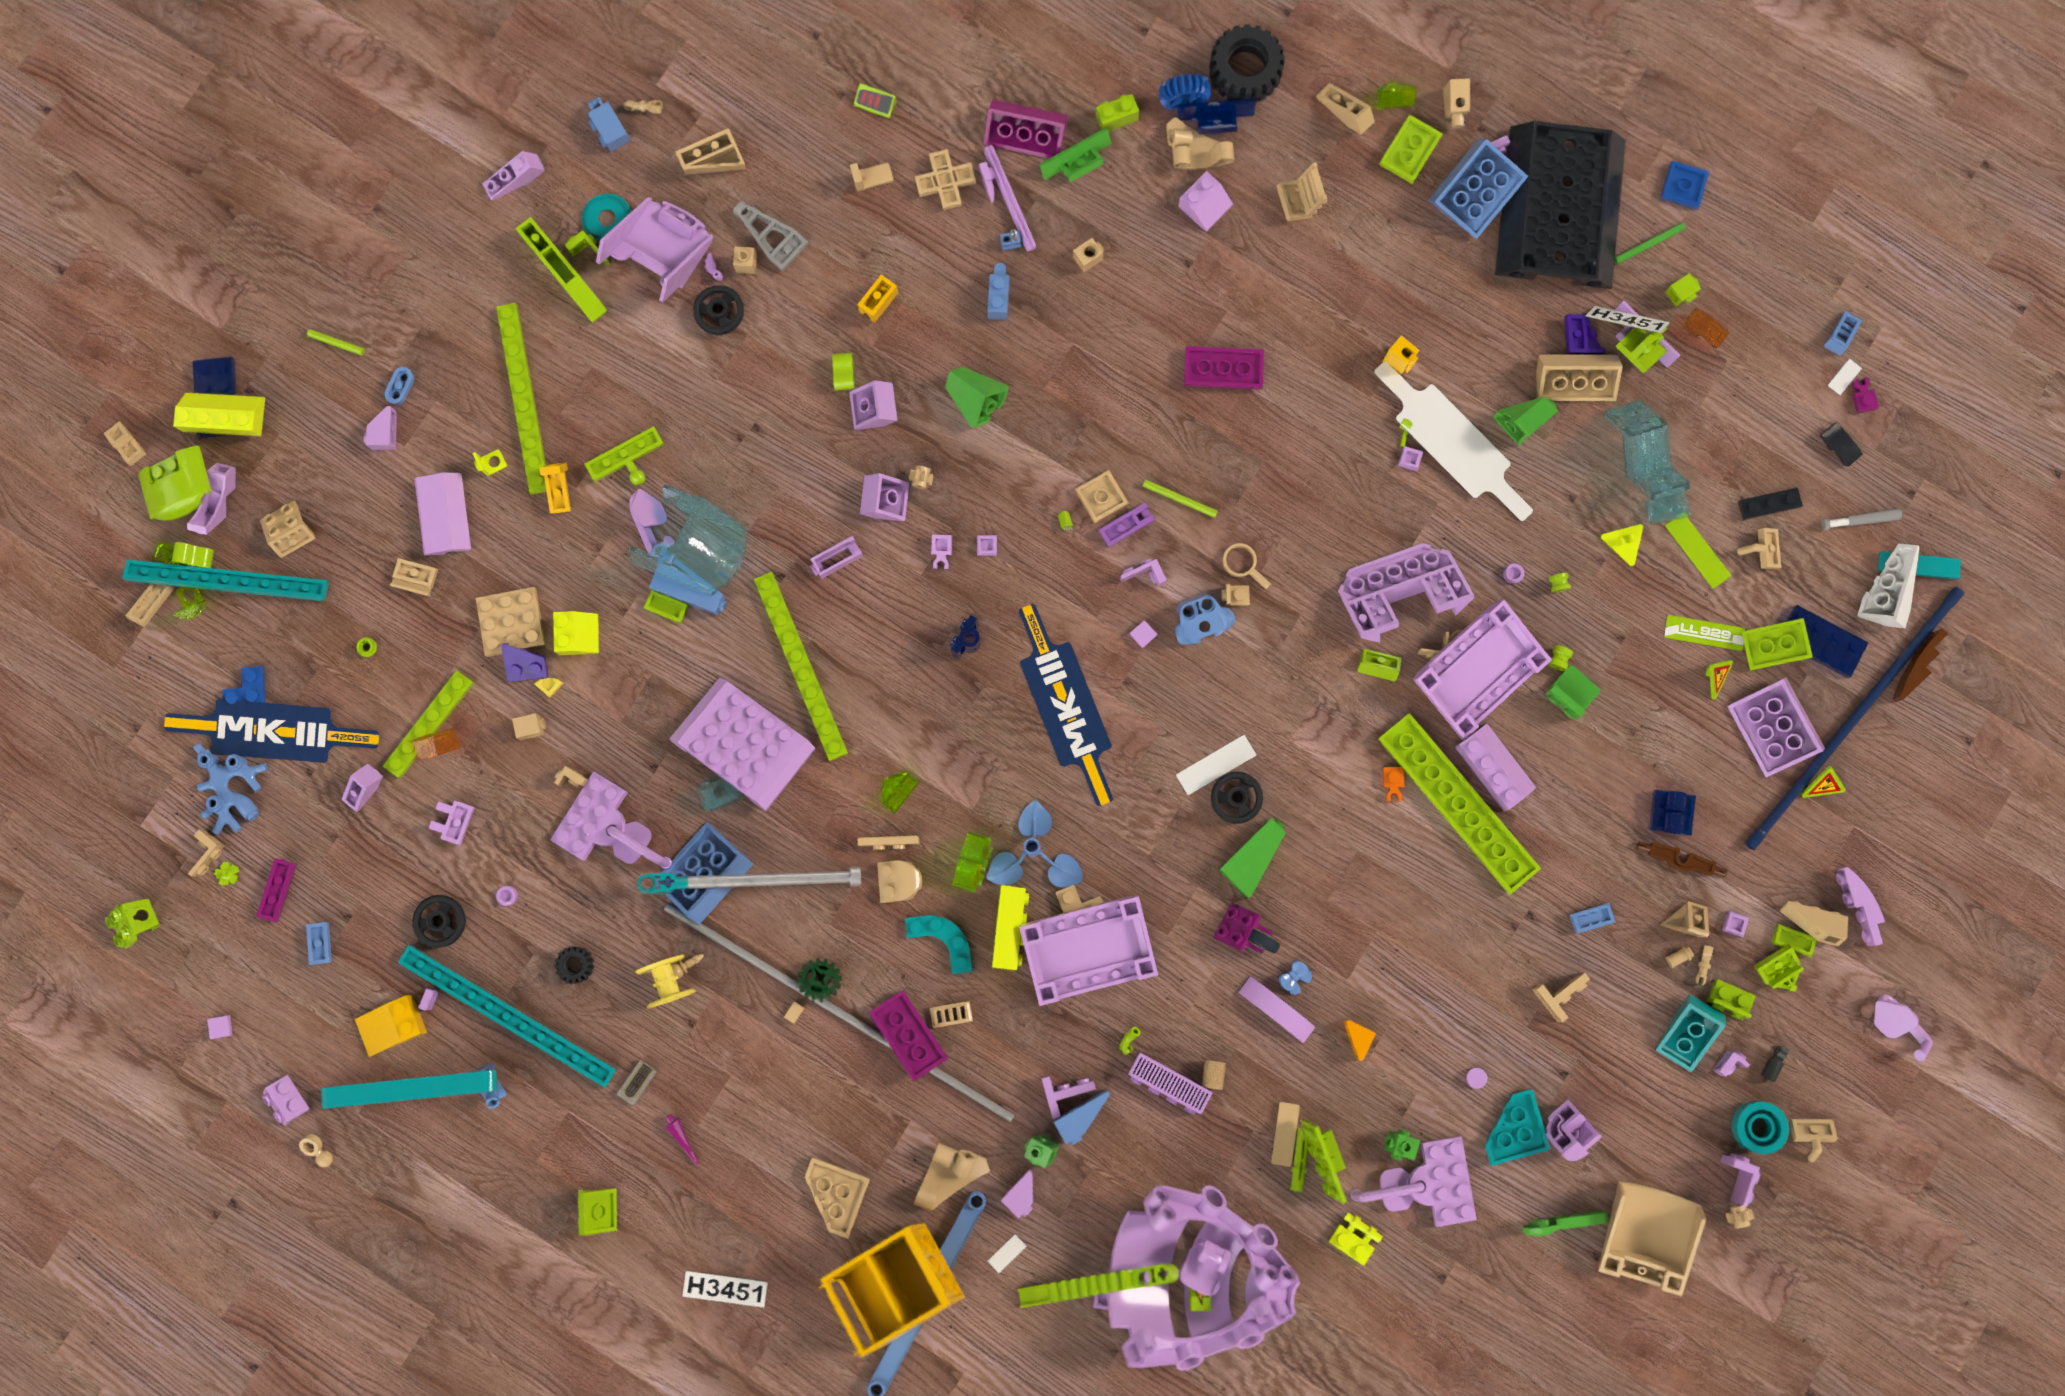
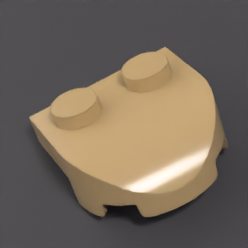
[877,861,922,903]

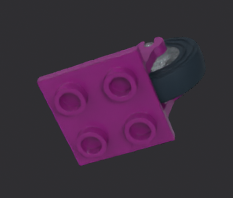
[1213,902,1280,954]

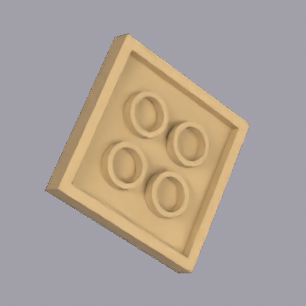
[476,587,546,657]

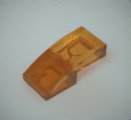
[1684,308,1729,348]
[412,728,461,760]

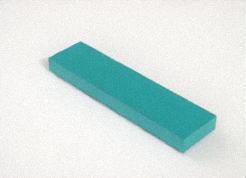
[1878,552,1961,580]

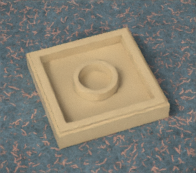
[1075,470,1129,524]

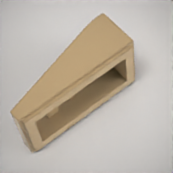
[930,1001,973,1028]

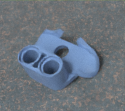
[1175,593,1235,645]

